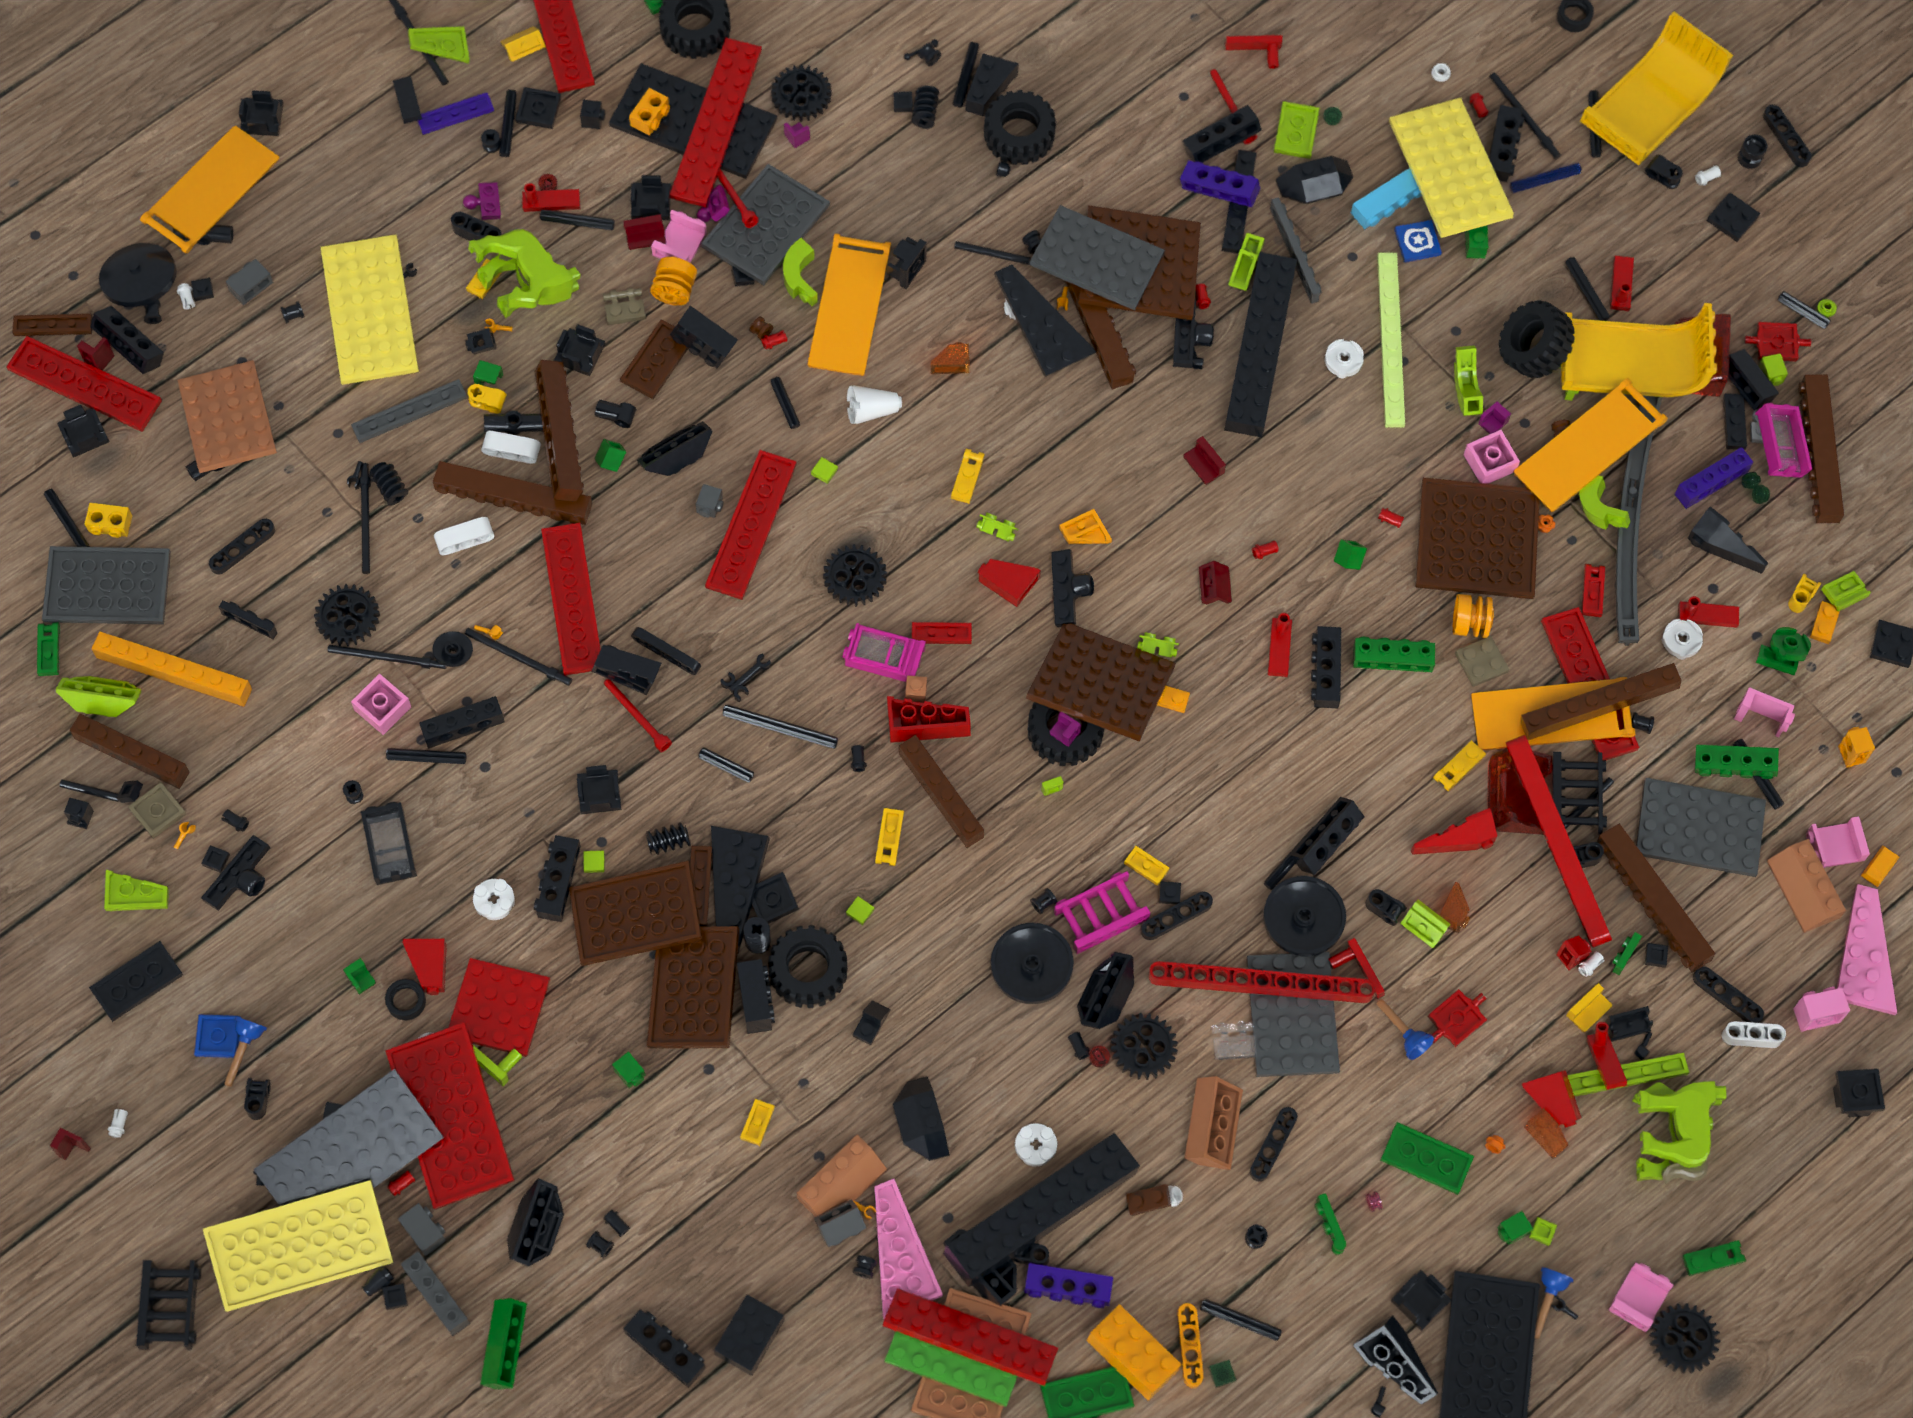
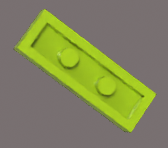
[473,1045,522,1086]

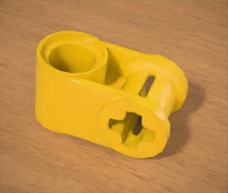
[467,384,507,414]
[1788,574,1821,613]

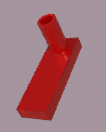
[1225,35,1283,69]
[522,183,580,212]
[1610,255,1634,311]
[1678,596,1739,628]
[1268,613,1292,677]
[1328,938,1385,999]
[1586,1022,1627,1090]

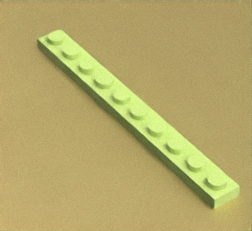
[1377,253,1405,427]

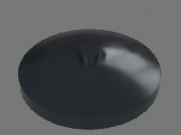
[99,243,177,307]
[1263,876,1346,956]
[991,923,1074,1004]

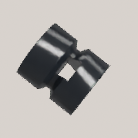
[1738,134,1768,169]

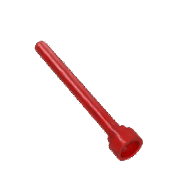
[1210,69,1257,144]
[717,169,759,228]
[604,679,672,753]

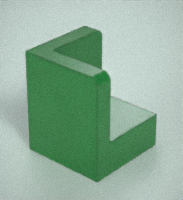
[473,360,503,386]
[595,439,626,472]
[1334,539,1367,570]
[343,958,376,995]

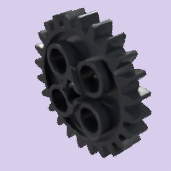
[771,64,832,122]
[823,544,887,607]
[314,584,380,647]
[1110,1013,1178,1080]
[1649,1303,1721,1374]

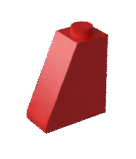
[978,559,1041,607]
[403,939,447,995]
[1522,1070,1582,1128]

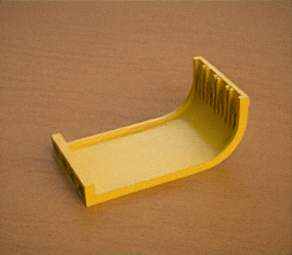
[1580,12,1733,165]
[1561,303,1717,397]

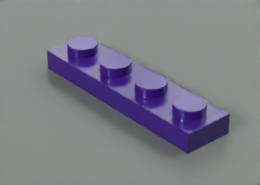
[418,92,494,135]

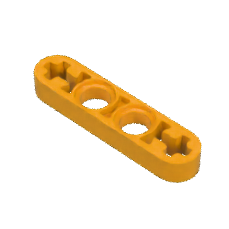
[1177,1303,1203,1388]

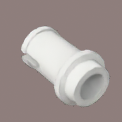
[1695,165,1721,185]
[177,283,195,309]
[1578,951,1605,977]
[108,1109,128,1138]

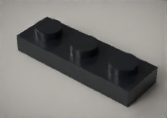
[1723,394,1747,450]
[219,600,277,640]

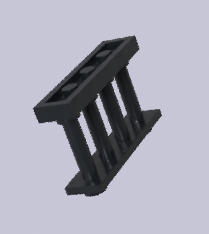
[1552,752,1607,835]
[136,1260,201,1350]

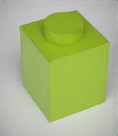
[1758,354,1788,386]

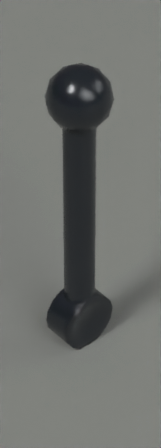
[904,39,938,60]

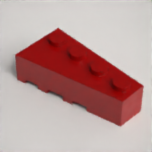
[887,696,971,743]

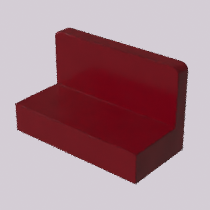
[623,214,666,250]
[77,337,114,371]
[1183,436,1226,485]
[1199,561,1232,605]
[50,1127,91,1160]

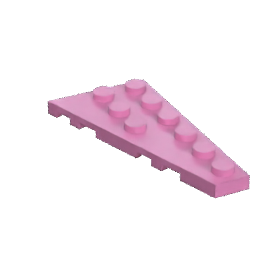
[1836,884,1897,1015]
[874,1179,943,1321]

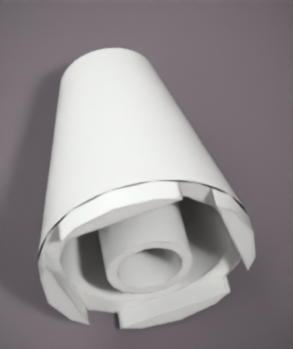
[847,385,902,424]

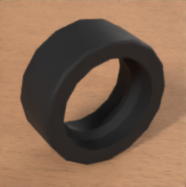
[1557,0,1594,32]
[385,979,426,1021]

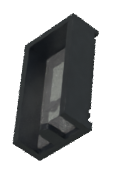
[361,802,417,885]

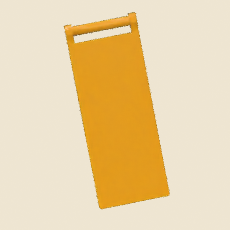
[140,126,279,254]
[808,233,891,376]
[1514,378,1668,512]
[1471,677,1636,750]

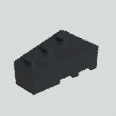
[966,53,1019,116]
[591,645,662,695]

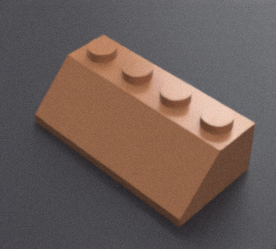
[1767,839,1846,933]
[1185,1076,1243,1170]
[797,1135,887,1217]

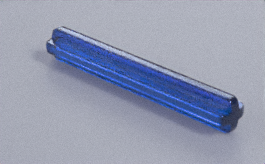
[1510,163,1582,193]

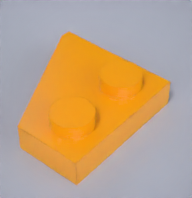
[1059,509,1112,544]

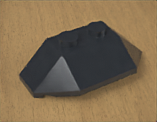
[1276,156,1353,204]
[637,421,712,476]
[1077,952,1134,1029]
[893,1076,950,1161]
[507,1178,564,1267]
[943,1229,1017,1306]

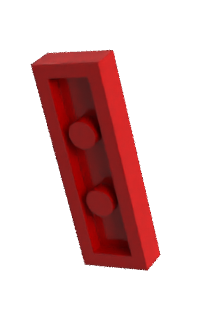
[912,622,972,644]

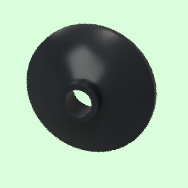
[432,631,473,667]

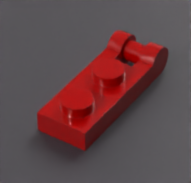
[1581,564,1605,617]

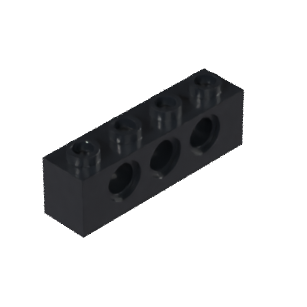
[1182,105,1262,163]
[1489,105,1524,182]
[90,306,164,374]
[1311,626,1341,709]
[419,696,505,749]
[1290,797,1365,875]
[534,835,581,922]
[623,1309,706,1389]

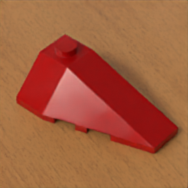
[1411,808,1497,855]

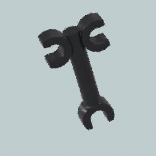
[720,653,771,702]

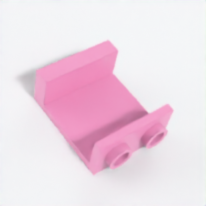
[651,210,707,263]
[1734,687,1795,737]
[1806,817,1870,868]
[1608,1263,1673,1332]

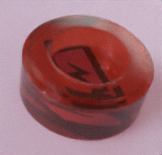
[538,174,558,191]
[1089,1046,1110,1068]

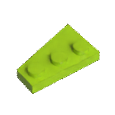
[408,27,470,64]
[104,870,169,911]

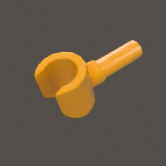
[1057,286,1068,311]
[484,319,512,333]
[474,625,503,640]
[174,822,196,849]
[854,1201,876,1220]

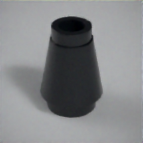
[362,1265,394,1297]

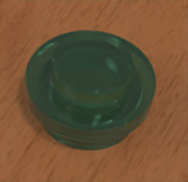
[1323,107,1342,125]
[1742,472,1761,489]
[1752,484,1770,504]

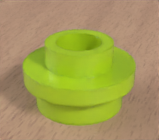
[1817,299,1837,318]

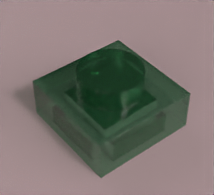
[1209,1360,1236,1388]

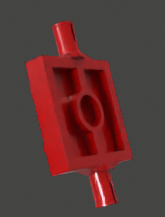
[1744,322,1812,361]
[1428,989,1487,1047]

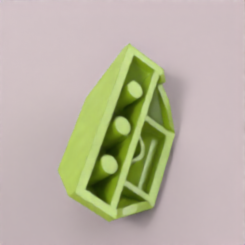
[56,676,141,717]

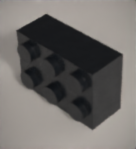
[670,305,738,368]
[737,959,775,1034]
[714,1295,785,1376]

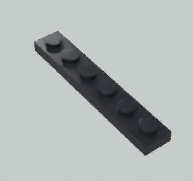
[1222,149,1257,254]

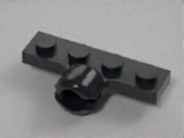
[1173,300,1214,368]
[1051,549,1094,627]
[201,835,270,911]

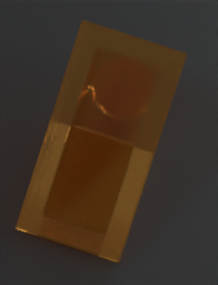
[931,342,970,374]
[1439,882,1470,933]
[1524,1108,1569,1159]

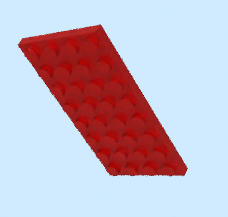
[385,1022,515,1210]

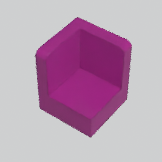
[784,122,810,148]
[1478,401,1511,434]
[1050,712,1081,747]

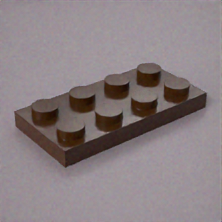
[620,319,689,400]

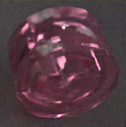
[1366,1191,1382,1212]

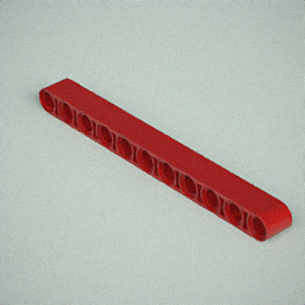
[1505,735,1612,948]
[1148,961,1376,1003]

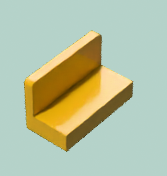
[500,26,546,62]
[1566,983,1612,1033]

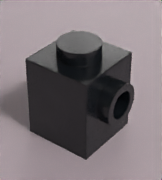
[580,100,606,130]

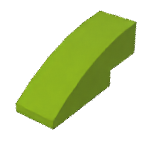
[1228,233,1265,291]

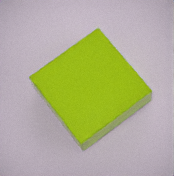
[811,457,838,484]
[1041,776,1063,796]
[584,851,605,873]
[846,897,875,925]
[1529,1217,1557,1246]

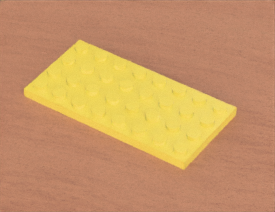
[1389,98,1514,238]
[321,234,419,385]
[203,1180,393,1312]

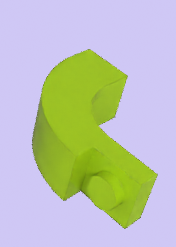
[783,238,818,307]
[1454,346,1483,416]
[1579,475,1630,530]

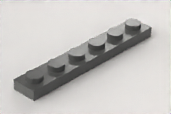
[1270,197,1322,304]
[351,379,467,444]

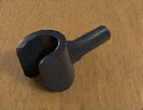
[403,263,417,278]
[1192,348,1203,369]
[347,461,363,490]
[1634,1032,1652,1060]
[1551,1296,1578,1320]
[1371,1386,1386,1418]

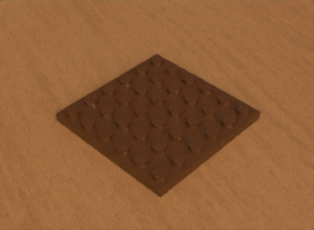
[1078,205,1201,320]
[1415,477,1539,599]
[1026,624,1176,742]

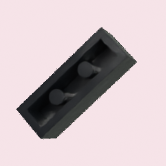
[1720,349,1779,410]

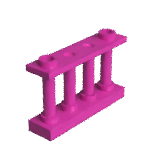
[1054,871,1150,954]

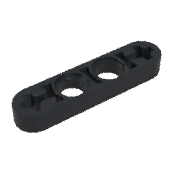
[1763,104,1812,168]
[209,518,275,575]
[631,627,701,675]
[1141,892,1213,940]
[1693,966,1764,1023]
[1250,1107,1298,1182]

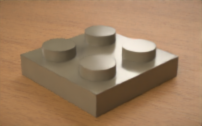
[1455,636,1509,687]
[128,782,186,839]

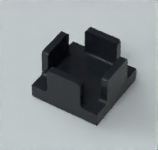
[239,90,283,136]
[631,175,672,220]
[887,237,927,289]
[554,324,605,376]
[57,405,109,458]
[577,765,622,815]
[1833,1068,1885,1117]
[1391,1270,1451,1331]

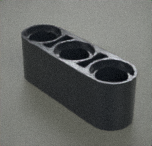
[451,212,502,241]

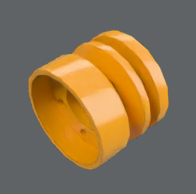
[650,257,697,306]
[1452,594,1494,638]

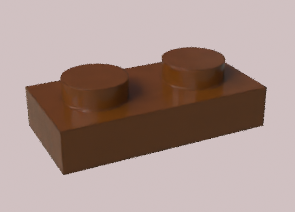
[1126,1184,1172,1216]

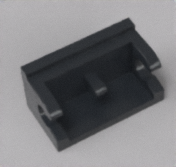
[1605,1006,1653,1042]

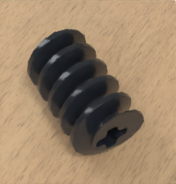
[911,85,940,129]
[369,462,409,506]
[646,822,691,855]
[744,917,771,954]

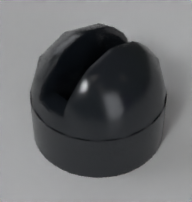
[996,161,1011,177]

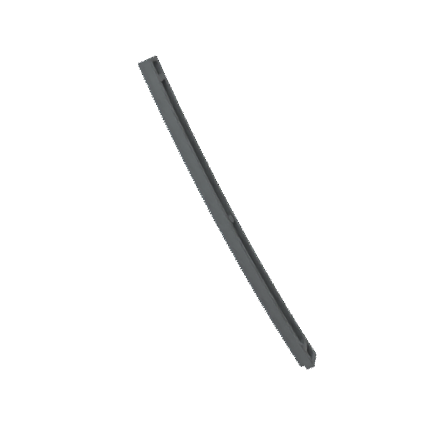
[1616,396,1663,646]

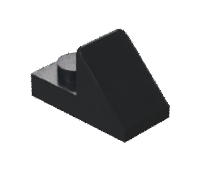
[853,1000,890,1046]

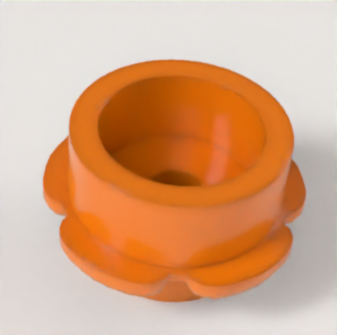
[1538,515,1555,533]
[1485,1135,1506,1154]

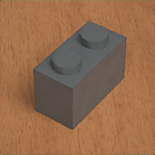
[226,259,273,306]
[814,1199,866,1247]
[398,1203,446,1256]

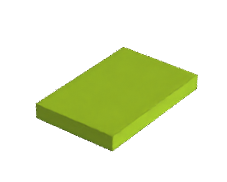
[1273,101,1320,159]

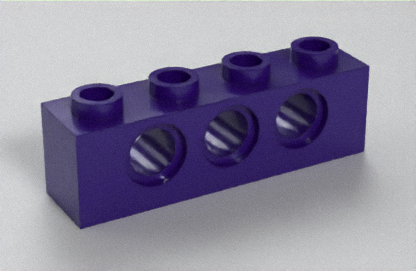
[1180,160,1261,208]
[1675,447,1753,509]
[1024,1263,1113,1308]

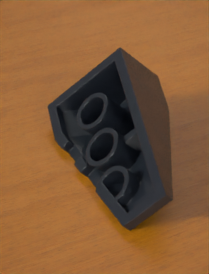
[1688,506,1768,574]
[1353,1315,1438,1404]

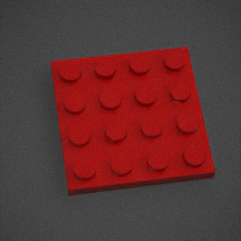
[448,958,550,1057]

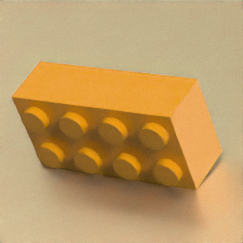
[1086,1304,1182,1401]

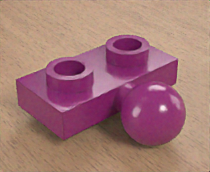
[463,182,501,220]
[697,184,730,223]

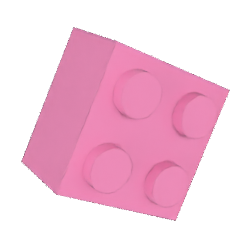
[1464,430,1520,484]
[351,674,411,735]
[1793,987,1850,1032]

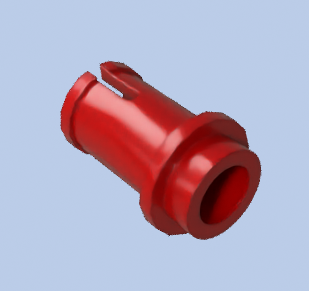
[1469,93,1489,118]
[1195,284,1211,309]
[761,330,787,350]
[1378,508,1404,528]
[1252,540,1279,560]
[387,1170,415,1196]

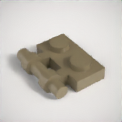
[603,287,646,325]

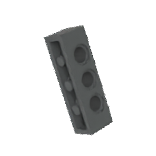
[401,1251,470,1337]

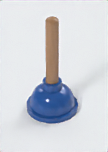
[1376,999,1434,1060]
[224,1017,267,1087]
[1535,1267,1574,1339]

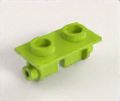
[976,512,1019,542]
[1137,632,1179,658]

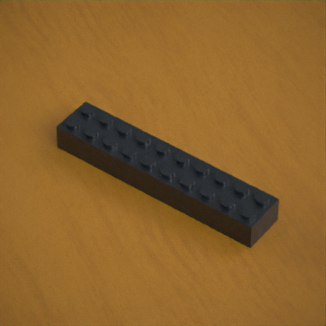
[1224,252,1297,438]
[943,1133,1140,1288]

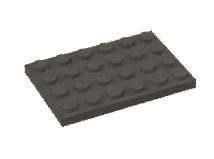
[701,164,830,286]
[1029,205,1165,310]
[42,546,171,625]
[1636,778,1766,877]
[1246,952,1340,1077]

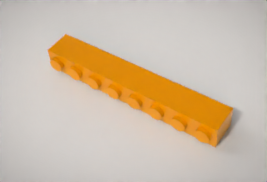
[91,631,252,707]

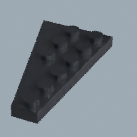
[994,264,1097,377]
[711,826,770,954]

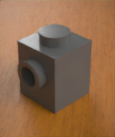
[696,484,724,518]

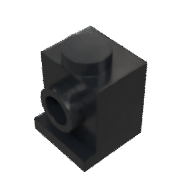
[465,328,497,355]
[64,797,94,829]

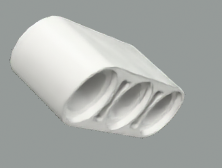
[481,431,541,464]
[434,517,494,555]
[1721,1021,1786,1048]

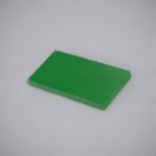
[1380,1122,1474,1195]
[1040,1367,1134,1418]

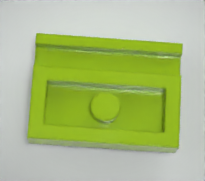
[1821,571,1871,612]
[1400,900,1451,948]

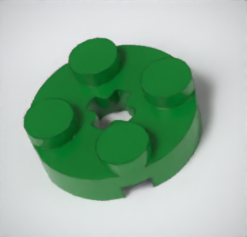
[1770,627,1811,661]

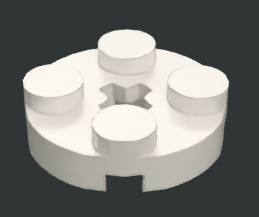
[1324,339,1364,378]
[1661,619,1703,660]
[473,879,515,920]
[1015,1123,1057,1167]

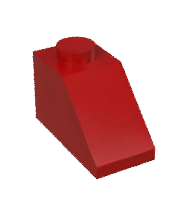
[1556,935,1592,971]

